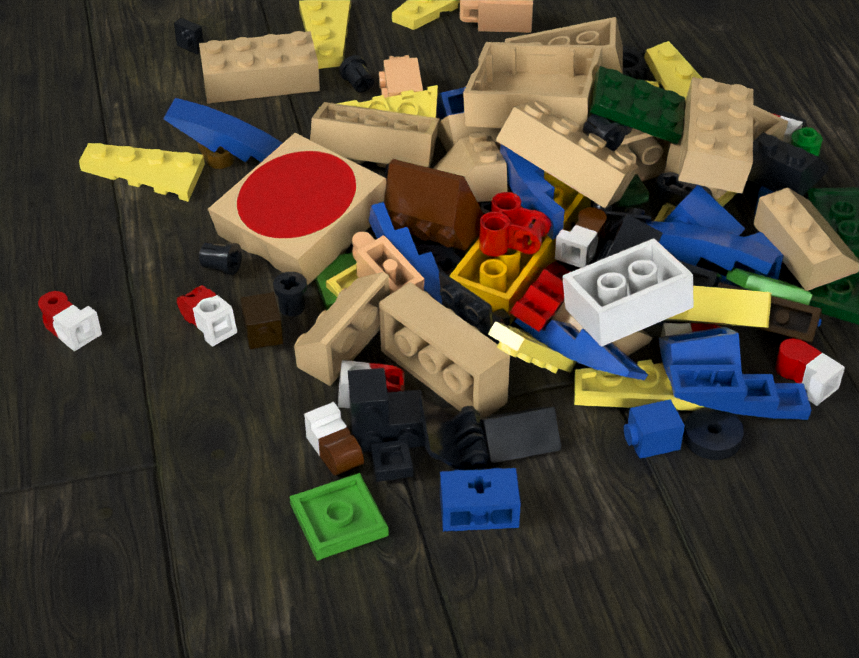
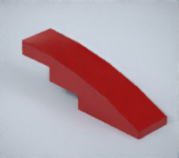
[510,261,571,332]

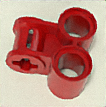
[479,192,551,257]

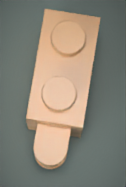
[460,0,533,33]
[379,55,423,98]
[352,232,424,294]

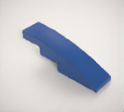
[163,98,283,162]
[500,144,565,240]
[369,202,442,304]
[645,221,779,275]
[515,318,648,380]
[668,365,812,420]

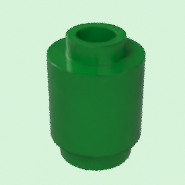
[790,127,823,157]

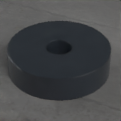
[683,407,744,460]

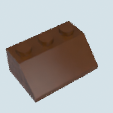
[384,159,484,251]

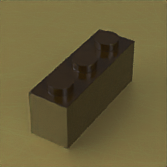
[717,282,822,344]

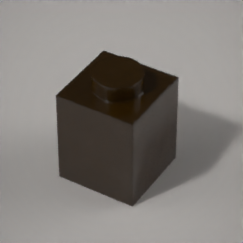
[240,292,283,349]

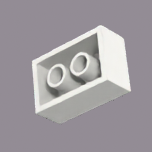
[563,238,693,347]

